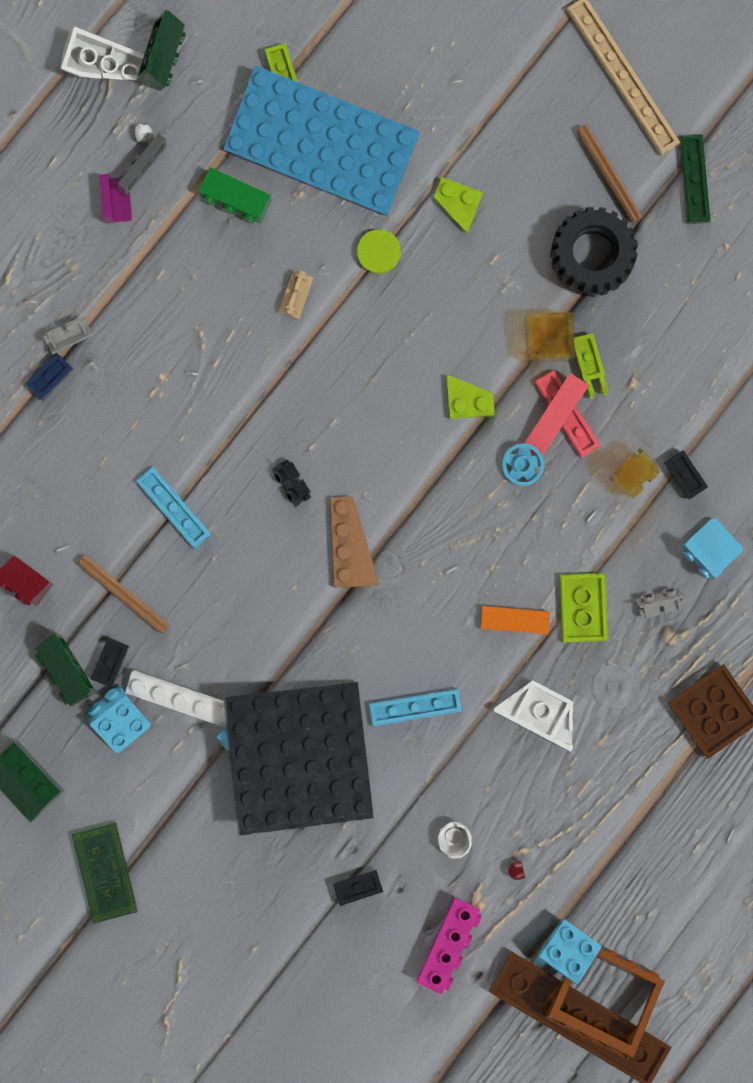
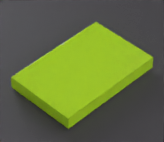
[559,573,608,643]

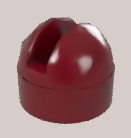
[508,861,526,880]

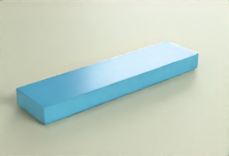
[136,467,212,549]
[369,689,462,726]

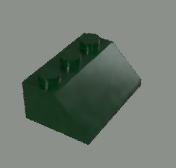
[136,10,186,91]
[35,633,97,707]
[0,741,64,822]

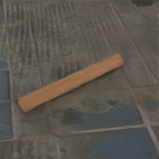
[577,125,641,223]
[78,555,169,634]

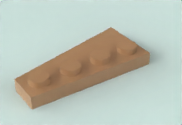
[331,497,380,588]

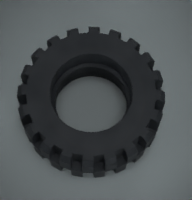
[550,207,638,297]

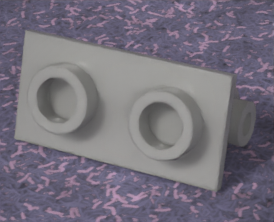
[43,317,93,355]
[635,588,685,618]

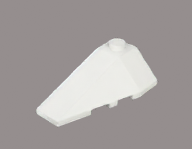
[60,27,144,80]

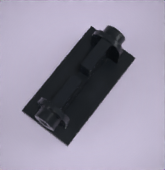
[273,459,311,508]

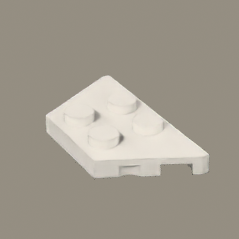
[493,680,573,752]

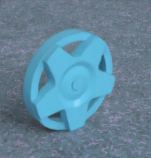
[502,443,545,486]

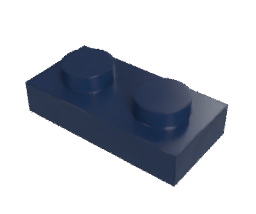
[25,353,74,401]

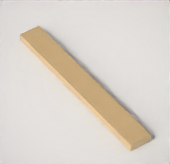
[566,0,680,156]

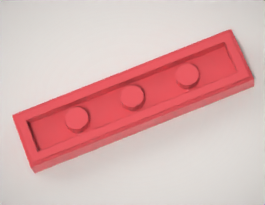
[534,370,601,458]
[525,373,589,456]

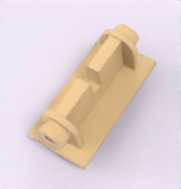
[278,271,314,320]

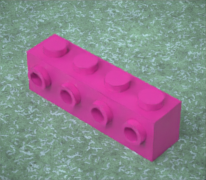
[417,896,482,994]

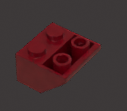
[0,556,53,606]

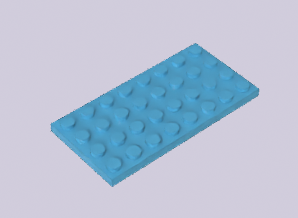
[223,65,421,216]

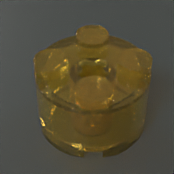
[609,447,660,499]

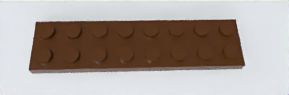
[489,951,672,1083]

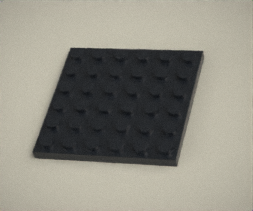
[223,682,374,836]

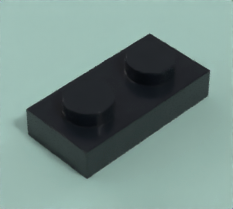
[664,450,708,500]
[90,637,130,688]
[333,870,383,906]

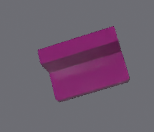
[99,174,132,224]

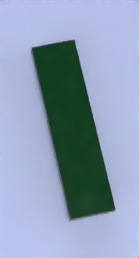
[680,134,711,224]

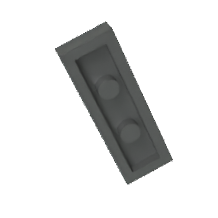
[118,133,167,196]

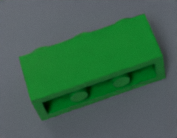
[199,167,272,224]

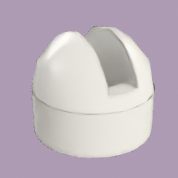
[134,123,154,142]

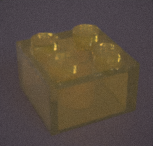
[524,312,575,363]

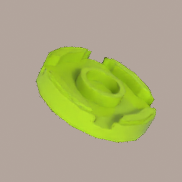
[357,230,401,274]

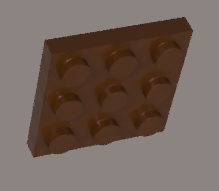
[668,664,753,759]

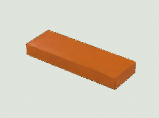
[480,606,550,635]

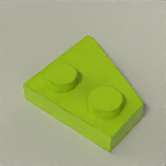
[434,177,483,234]
[446,376,495,420]

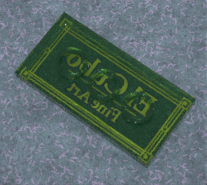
[71,823,138,924]

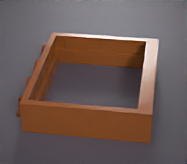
[545,949,665,1060]

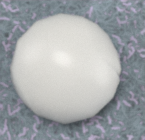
[437,822,472,859]

